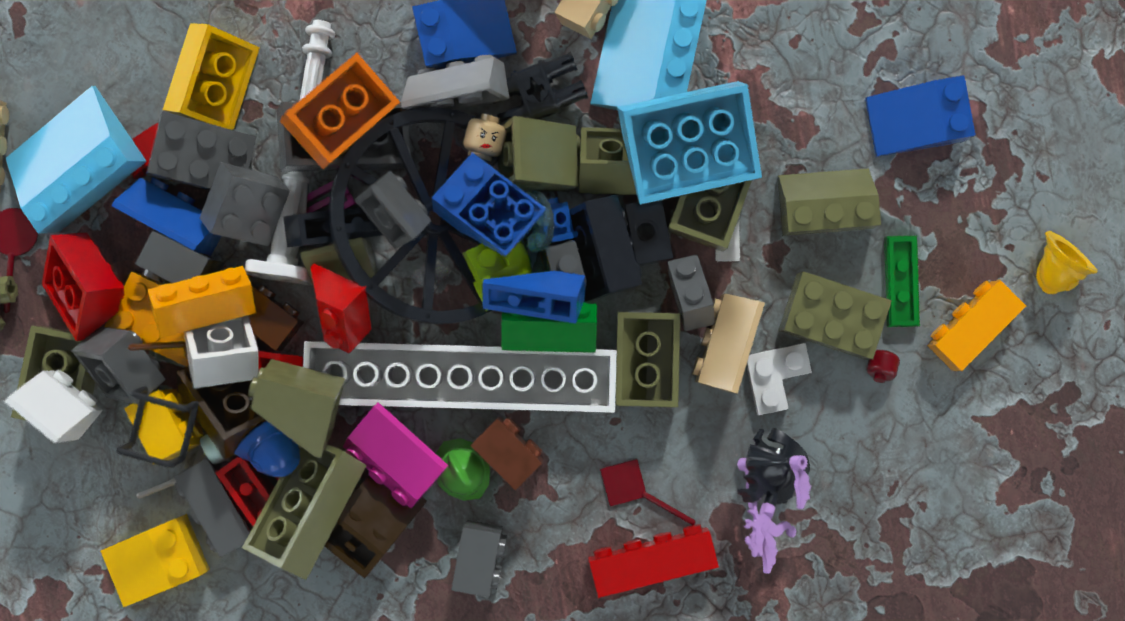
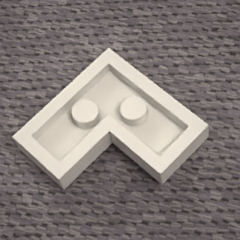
[746,343,812,415]

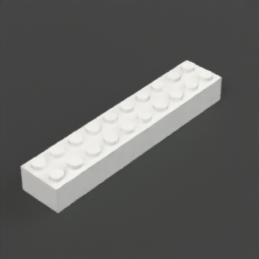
[303,341,617,413]

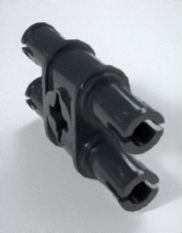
[493,52,589,125]

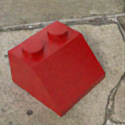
[310,264,372,354]

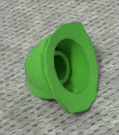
[435,438,490,501]

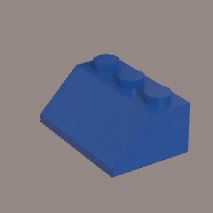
[111,177,222,256]

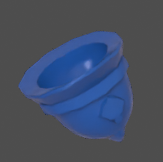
[234,421,300,477]

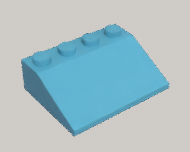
[590,0,707,111]
[617,81,762,204]
[6,86,147,234]

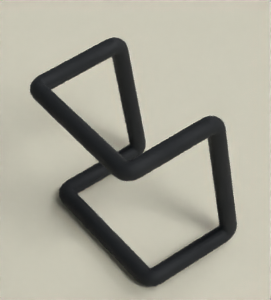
[116,386,199,468]

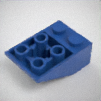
[432,152,546,257]

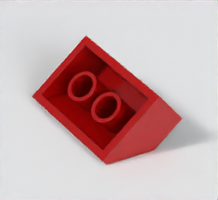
[42,232,125,341]

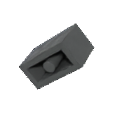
[667,254,715,331]

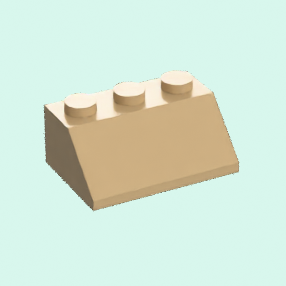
[692,293,765,394]

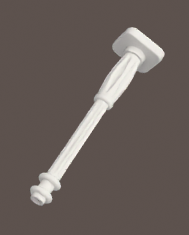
[245,20,335,286]

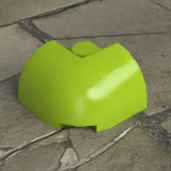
[462,240,532,311]

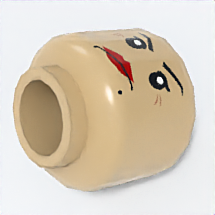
[463,113,507,161]

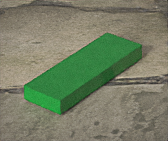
[884,235,920,327]

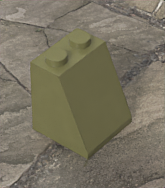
[498,116,580,192]
[249,359,346,458]

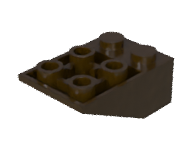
[324,475,427,579]

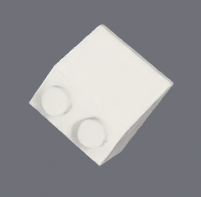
[184,315,259,388]
[4,370,103,443]

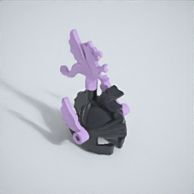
[737,428,811,574]

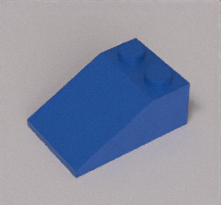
[412,0,517,70]
[865,75,976,157]

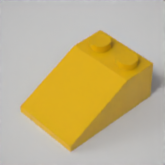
[101,514,210,607]

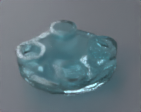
[522,190,554,252]

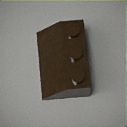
[176,365,267,460]

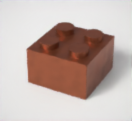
[470,416,543,490]

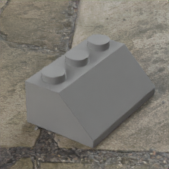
[401,55,509,110]

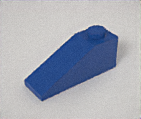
[482,271,585,323]

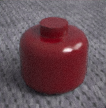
[866,350,900,383]

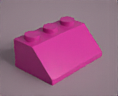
[343,402,448,509]

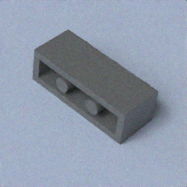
[174,458,253,558]

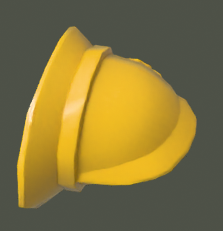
[1036,230,1098,294]

